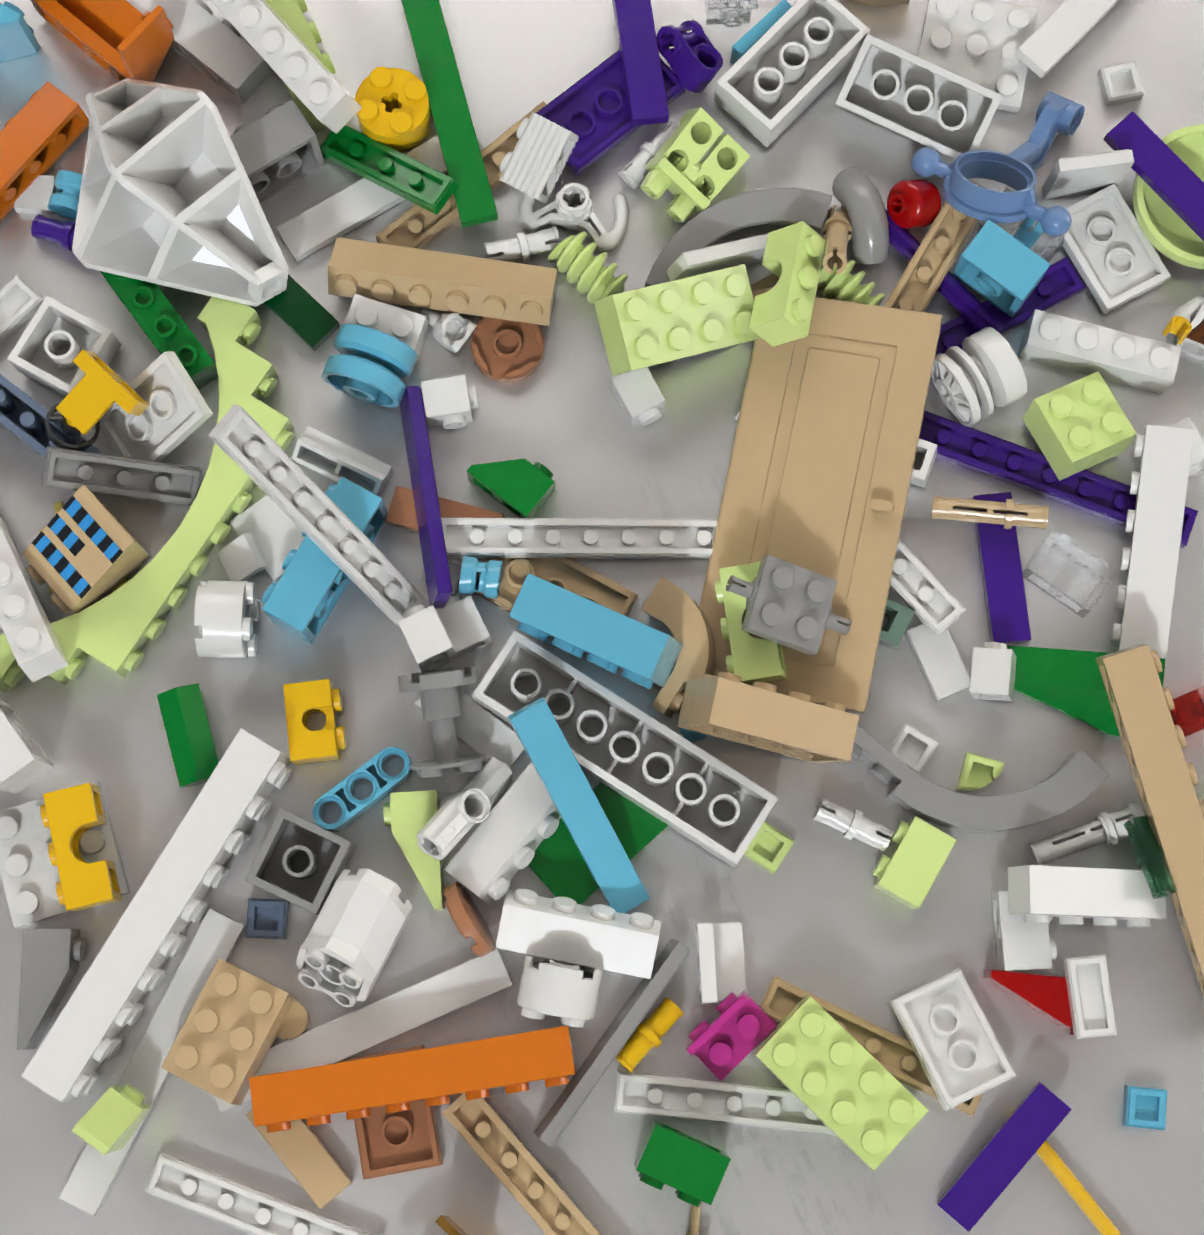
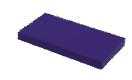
[536,49,686,176]

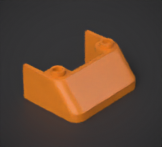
[31,0,174,82]

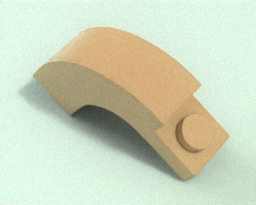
[641,577,716,718]

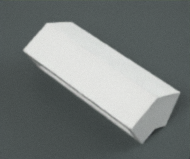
[292,426,394,496]

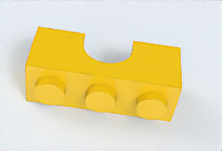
[40,782,122,912]

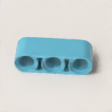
[312,747,413,832]

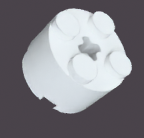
[194,580,260,658]
[517,954,603,1027]

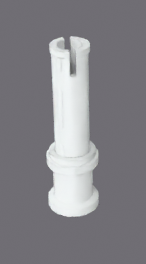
[1028,801,1149,865]

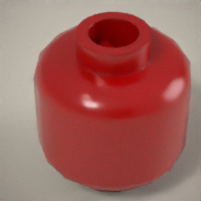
[887,179,941,229]

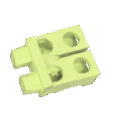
[640,107,750,223]

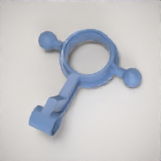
[911,92,1085,237]

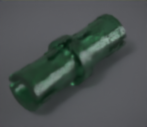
[1124,816,1177,899]

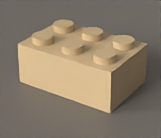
[161,958,297,1106]

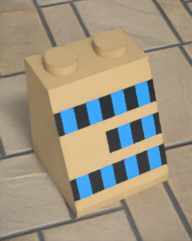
[22,485,151,614]

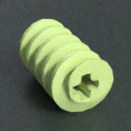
[547,231,628,304]
[817,260,885,306]

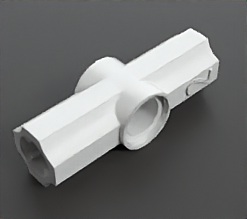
[416,757,513,860]

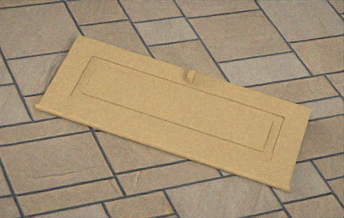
[700,287,943,713]

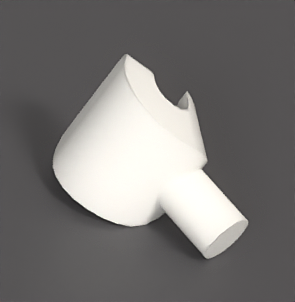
[421,308,477,354]

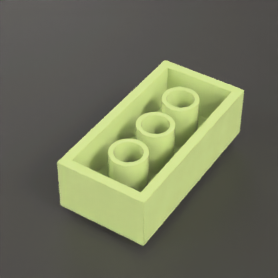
[594,264,761,376]
[752,996,929,1171]

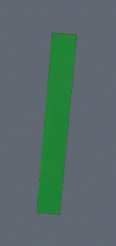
[401,0,498,228]

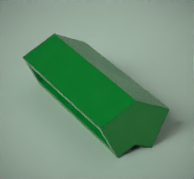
[157,683,219,787]

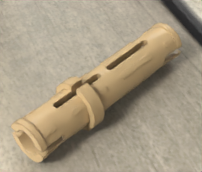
[822,205,852,274]
[931,495,1049,530]

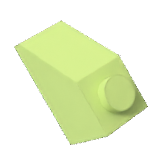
[72,1084,151,1155]

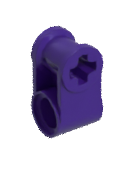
[657,20,723,93]

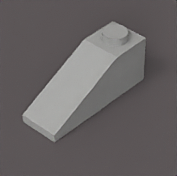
[17,928,86,1050]

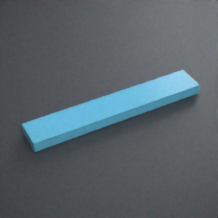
[508,697,650,914]

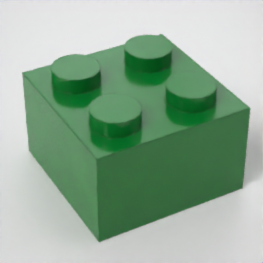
[634,1119,731,1207]

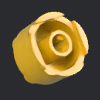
[355,66,432,153]

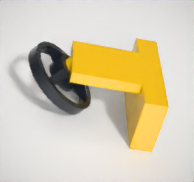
[44,349,149,451]

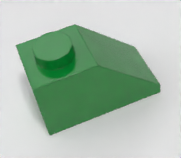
[467,459,555,518]

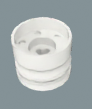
[931,327,1027,427]

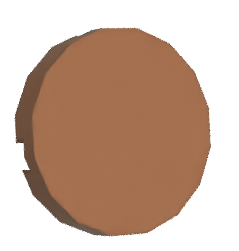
[470,317,545,383]
[443,882,495,957]

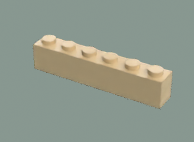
[328,237,558,326]

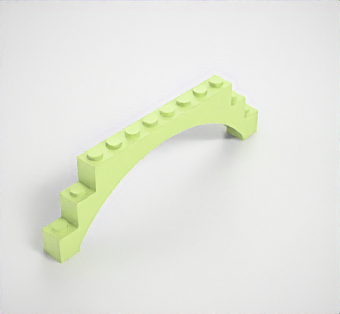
[0,297,294,693]

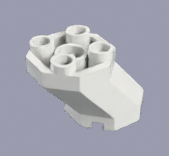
[295,868,413,1007]

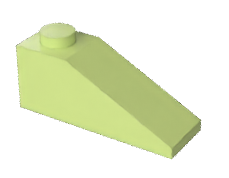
[383,790,445,910]

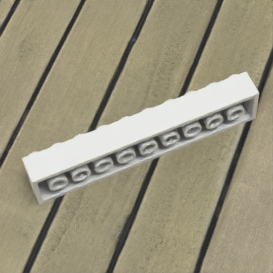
[21,728,292,1103]

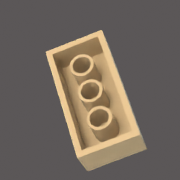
[677,672,859,763]

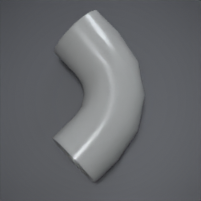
[832,168,889,264]

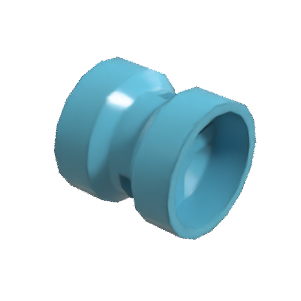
[47,170,82,220]
[459,556,503,599]

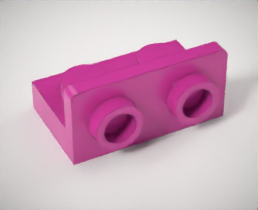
[686,990,777,1081]

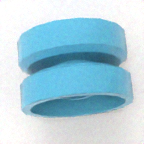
[321,324,418,408]

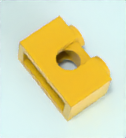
[283,679,347,765]

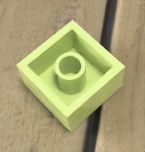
[1022,371,1137,481]

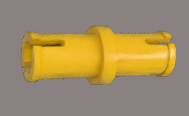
[615,997,684,1073]

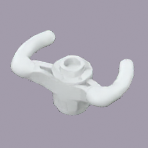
[519,182,629,252]

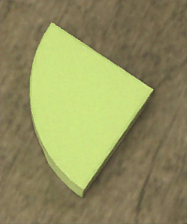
[956,752,1005,792]

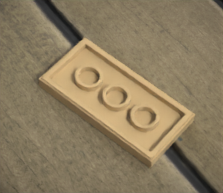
[474,558,638,655]

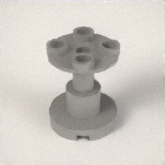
[398,666,487,778]

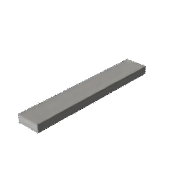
[534,938,690,1147]

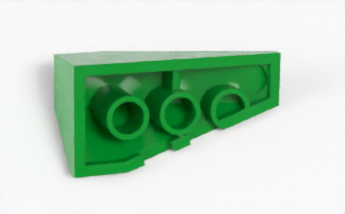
[1007,645,1165,737]

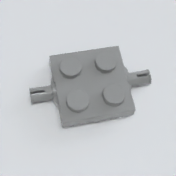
[726,555,852,656]

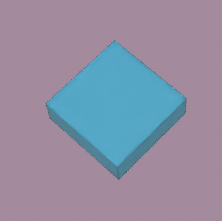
[1122,1085,1167,1130]

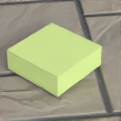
[744,821,795,874]

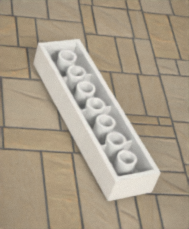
[472,630,778,867]

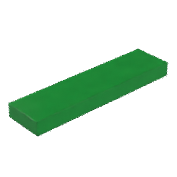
[320,125,458,215]

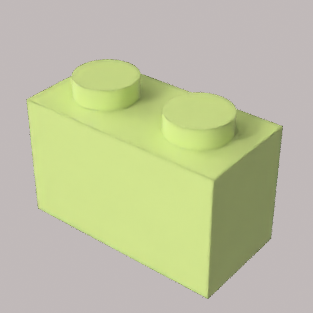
[872,816,957,909]

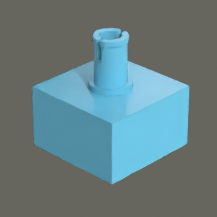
[953,217,1051,318]

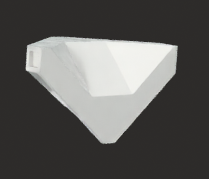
[72,78,289,307]

